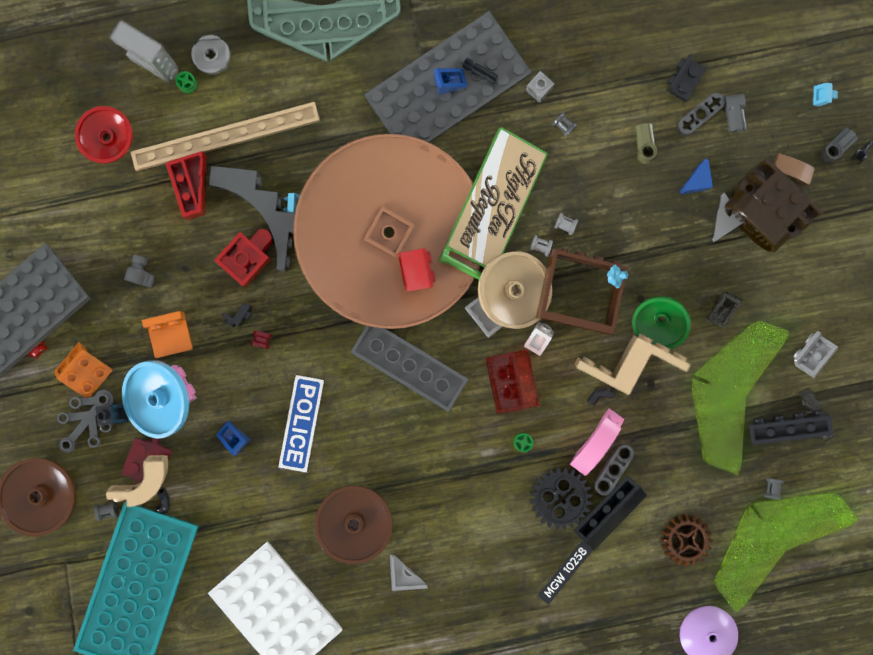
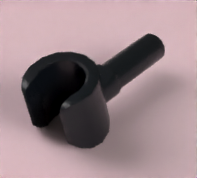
[851,140,873,164]

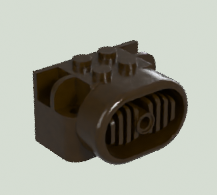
[724,158,824,253]

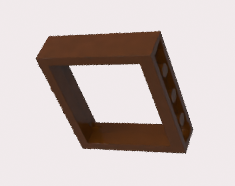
[536,247,628,335]

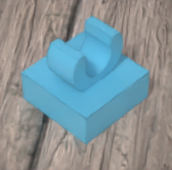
[813,82,838,106]
[283,193,300,213]

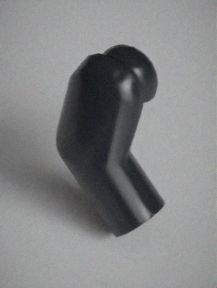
[587,385,615,406]
[156,487,170,514]

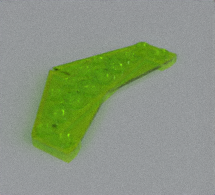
[691,321,790,475]
[715,492,858,612]

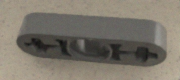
[677,93,725,136]

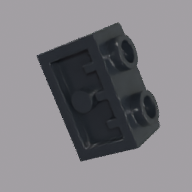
[667,54,707,102]

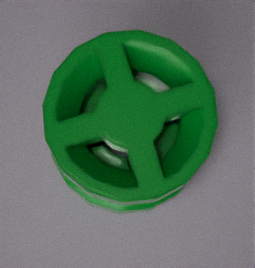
[176,71,198,94]
[513,433,533,452]

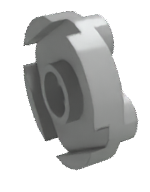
[191,35,231,75]

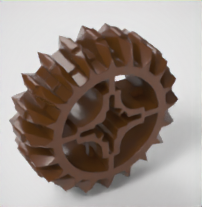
[659,513,713,567]

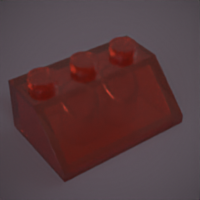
[485,349,540,414]

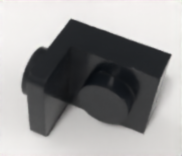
[96,404,129,426]

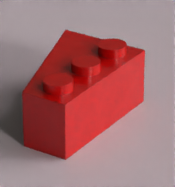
[166,151,207,221]

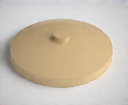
[478,252,552,329]

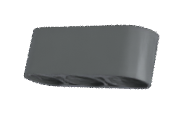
[593,444,634,495]

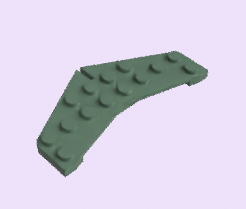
[247,0,400,62]

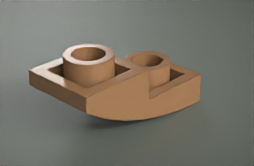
[774,154,815,186]

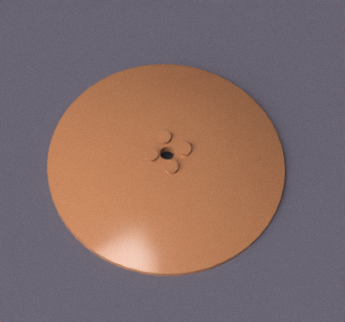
[293,134,480,329]

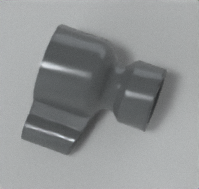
[124,255,155,288]

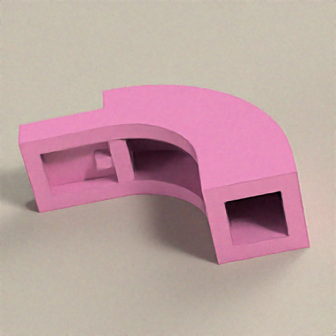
[570,408,624,476]

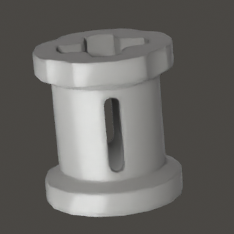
[554,213,578,235]
[529,235,553,257]

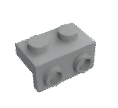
[794,331,838,378]

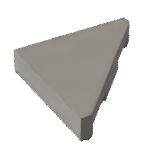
[712,193,744,242]
[390,554,428,591]

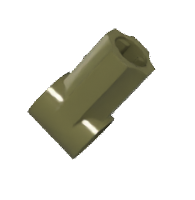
[635,123,657,164]

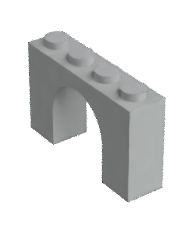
[110,21,179,83]

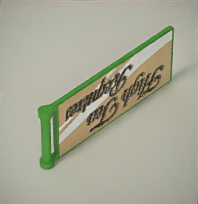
[438,127,548,280]

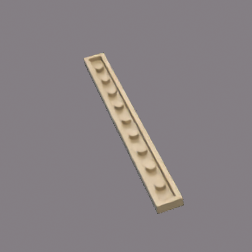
[131,102,320,171]

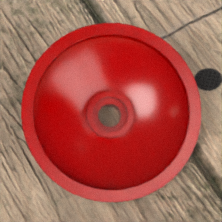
[75,106,133,164]

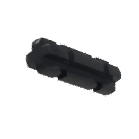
[462,58,498,85]

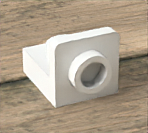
[524,322,554,356]

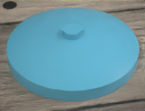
[122,360,189,438]

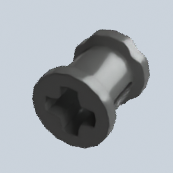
[552,112,577,138]
[764,478,784,500]
[94,501,119,521]

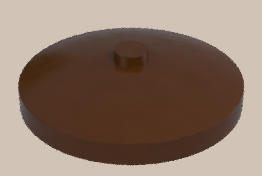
[0,458,76,536]
[314,485,393,565]

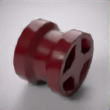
[250,330,273,349]

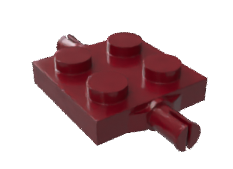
[121,437,172,485]

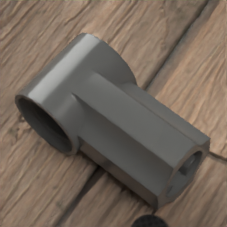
[723,93,746,133]
[819,128,858,163]

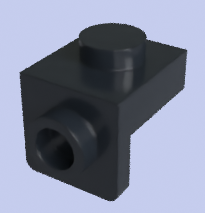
[222,302,253,327]

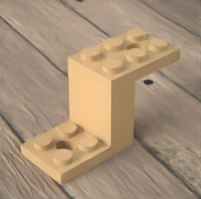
[574,334,690,395]

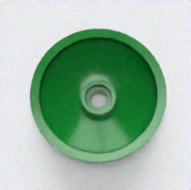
[632,296,691,349]

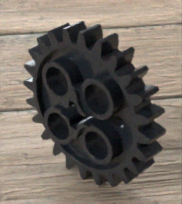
[529,467,593,530]

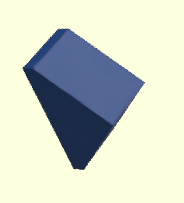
[434,68,468,95]
[679,158,713,194]
[216,421,251,456]

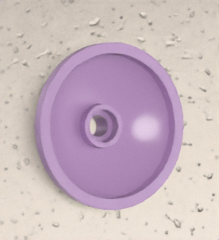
[680,606,738,655]

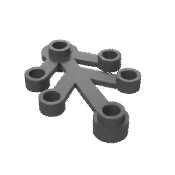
[57,390,114,453]

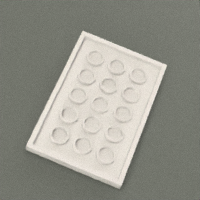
[208,541,343,655]

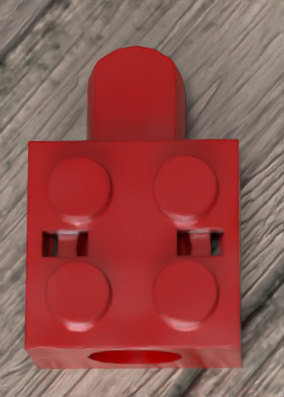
[214,229,273,288]

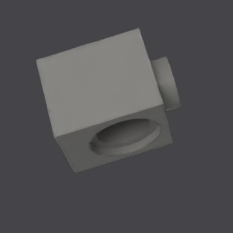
[526,71,554,103]

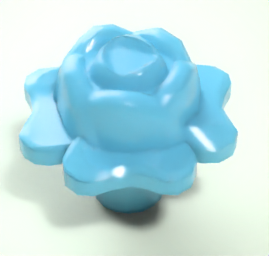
[607,265,628,288]

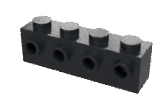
[749,410,833,445]
[574,475,648,551]

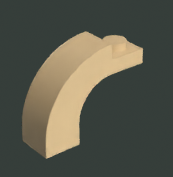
[106,455,168,507]

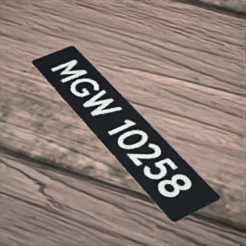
[538,540,592,604]

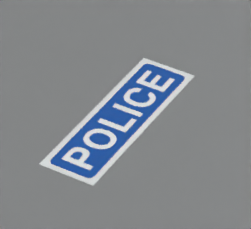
[278,375,324,473]

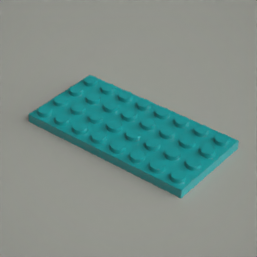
[73,501,199,655]

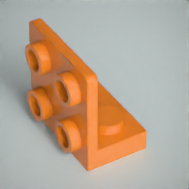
[142,311,193,358]
[54,342,112,398]

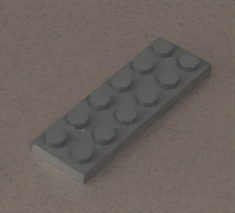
[350,326,468,412]

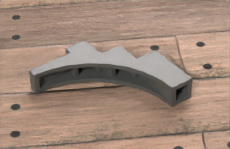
[209,166,295,272]

